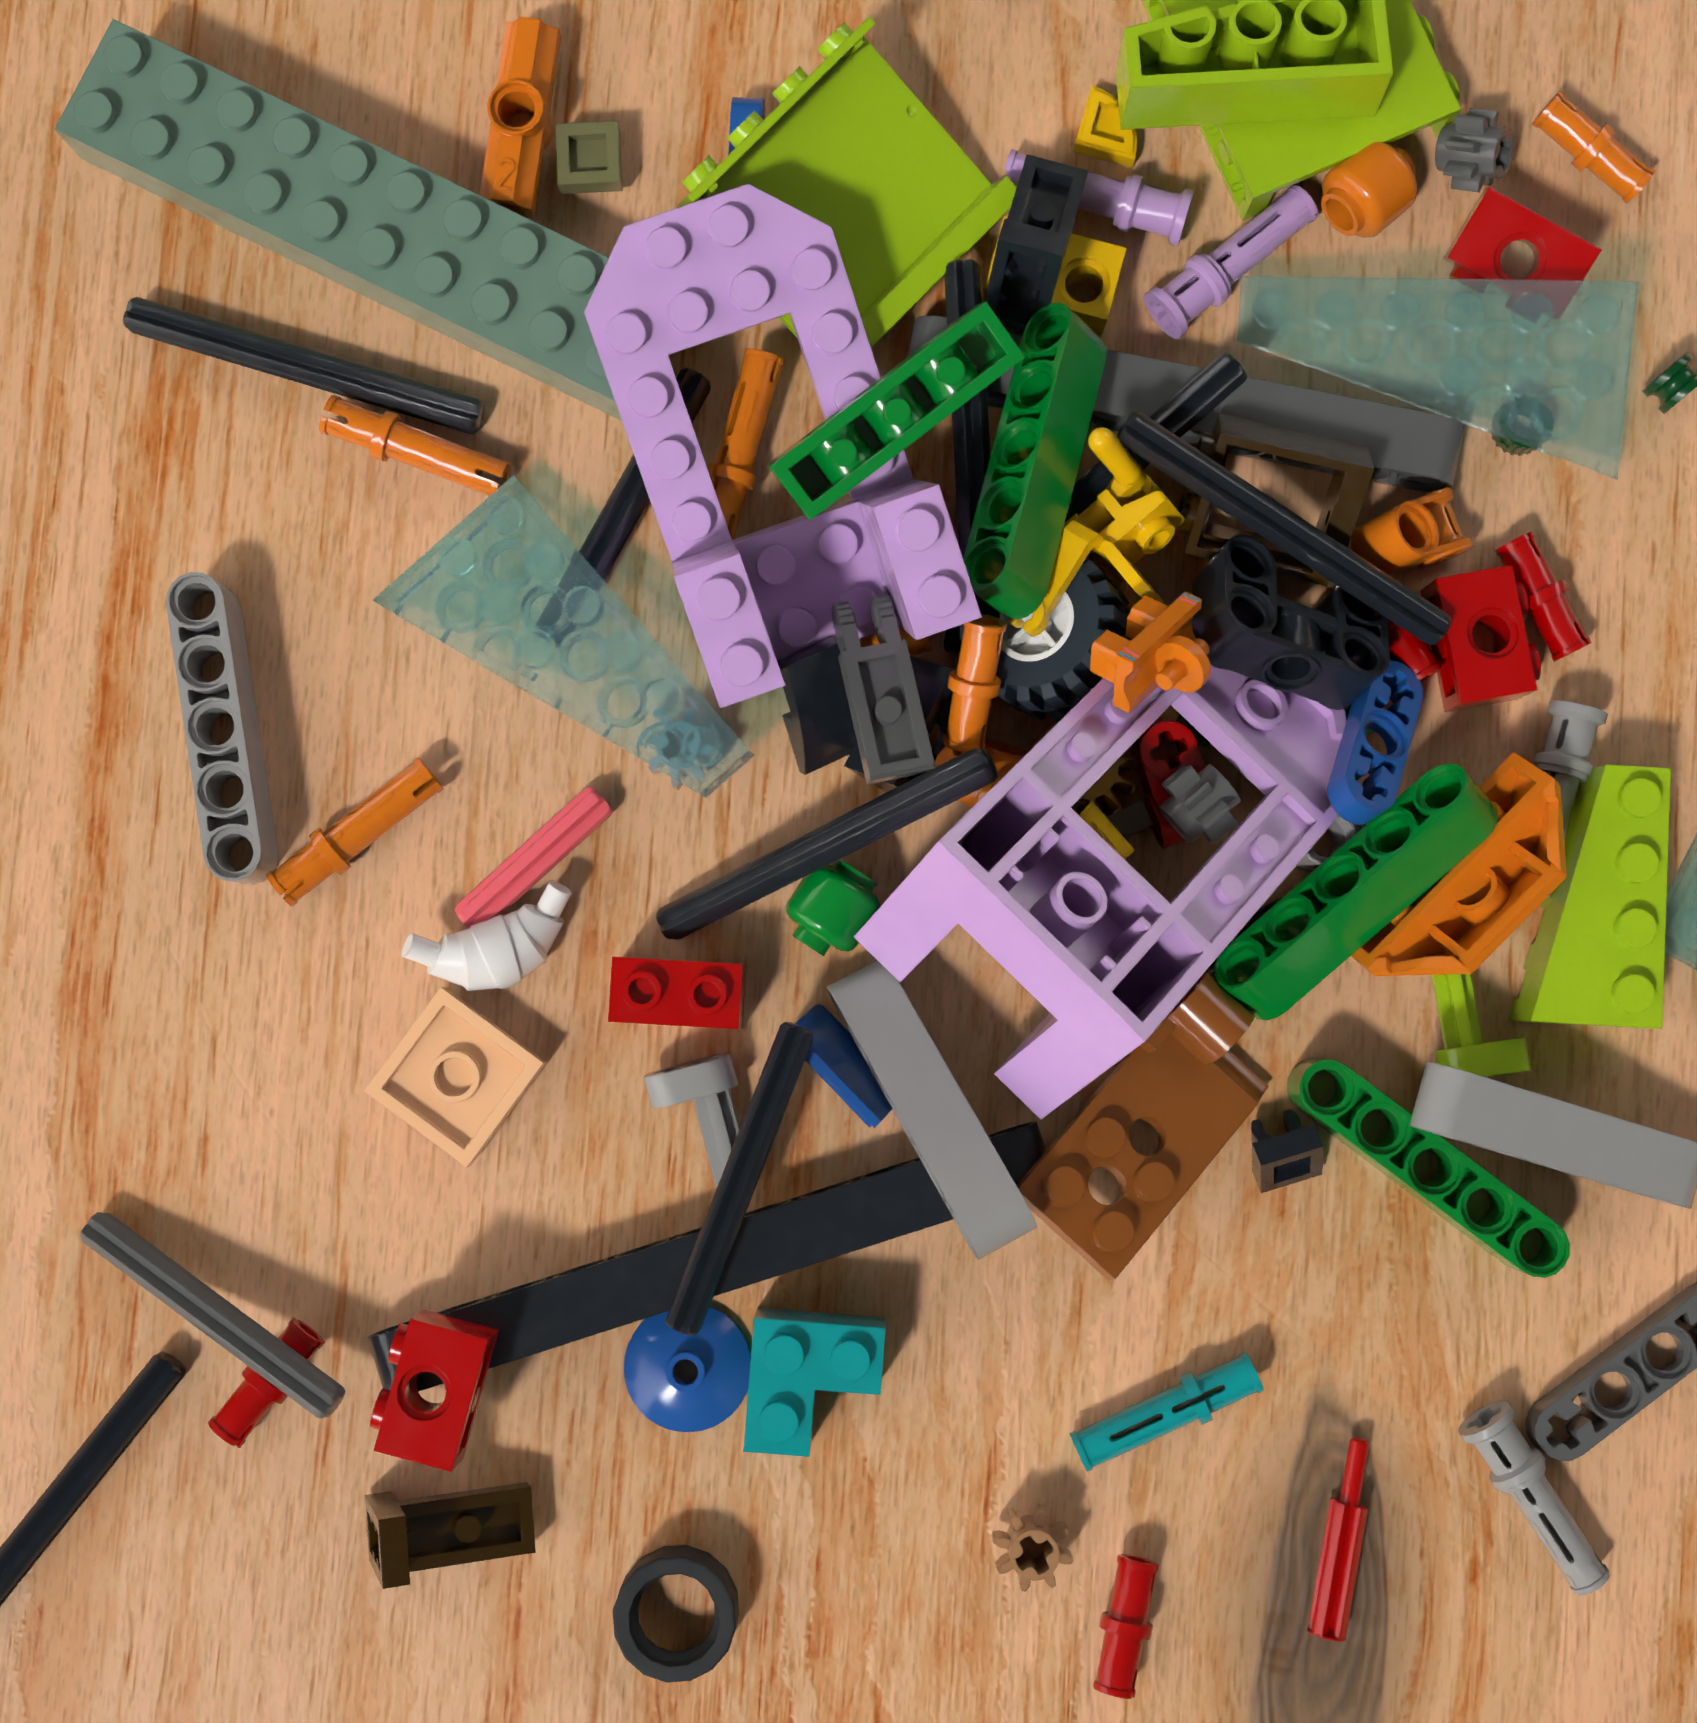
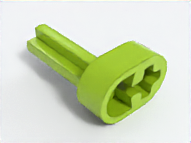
[1431,974,1532,1078]

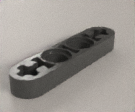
[1525,1282,1697,1461]

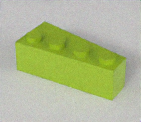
[1115,0,1393,130]
[1508,764,1671,1029]

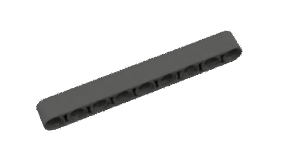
[907,315,1464,493]

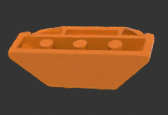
[1351,752,1567,976]

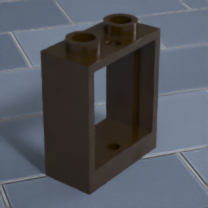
[1176,413,1374,588]

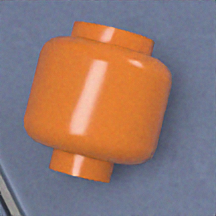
[1321,142,1417,238]

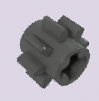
[1435,108,1515,193]
[1158,764,1241,844]

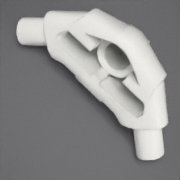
[402,881,572,991]

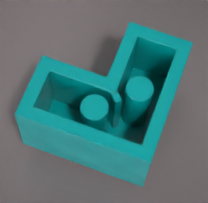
[743,1307,886,1457]

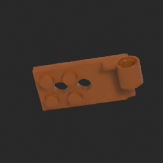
[1016,971,1269,1280]

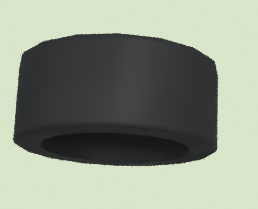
[613,1545,739,1683]

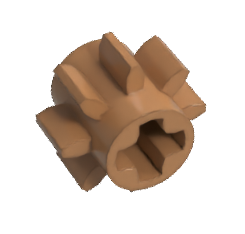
[991,1503,1073,1592]

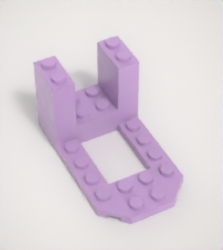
[584,184,982,708]
[854,665,1346,1119]

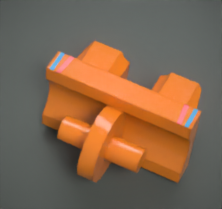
[1090,592,1211,713]

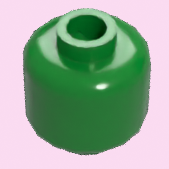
[786,859,880,956]

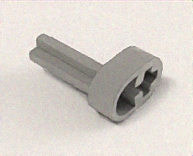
[643,1053,740,1189]

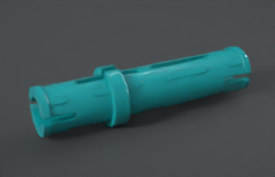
[1070,1352,1264,1472]

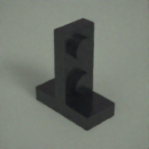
[985,154,1088,333]

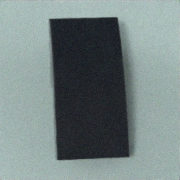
[777,637,857,775]

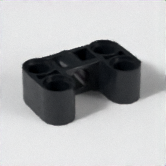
[1192,534,1390,710]

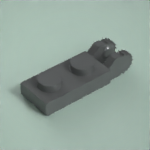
[831,594,935,785]

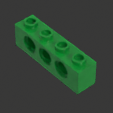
[767,302,1025,521]

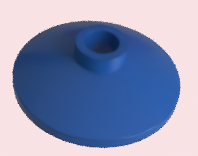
[624,1306,751,1432]

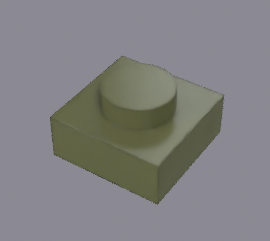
[555,121,623,194]

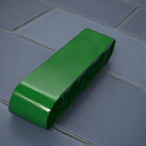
[963,303,1107,620]
[1214,764,1498,1021]
[1287,1058,1570,1278]

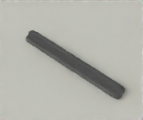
[80,1212,345,1418]

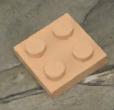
[364,987,547,1168]

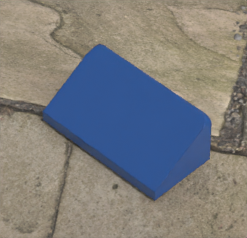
[795,1004,892,1128]

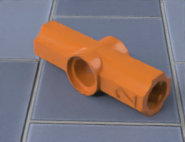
[480,16,561,218]

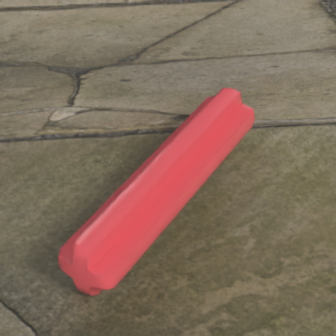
[455,786,613,929]

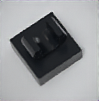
[1251,1109,1324,1193]

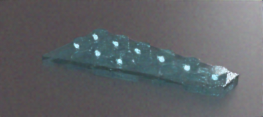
[1237,275,1639,480]
[373,475,755,798]

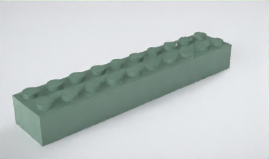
[55,19,622,421]

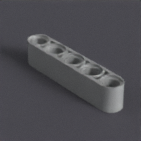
[166,572,278,885]
[826,960,1037,1260]
[1409,1062,1697,1209]

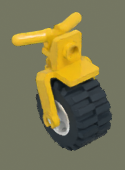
[960,427,1184,721]

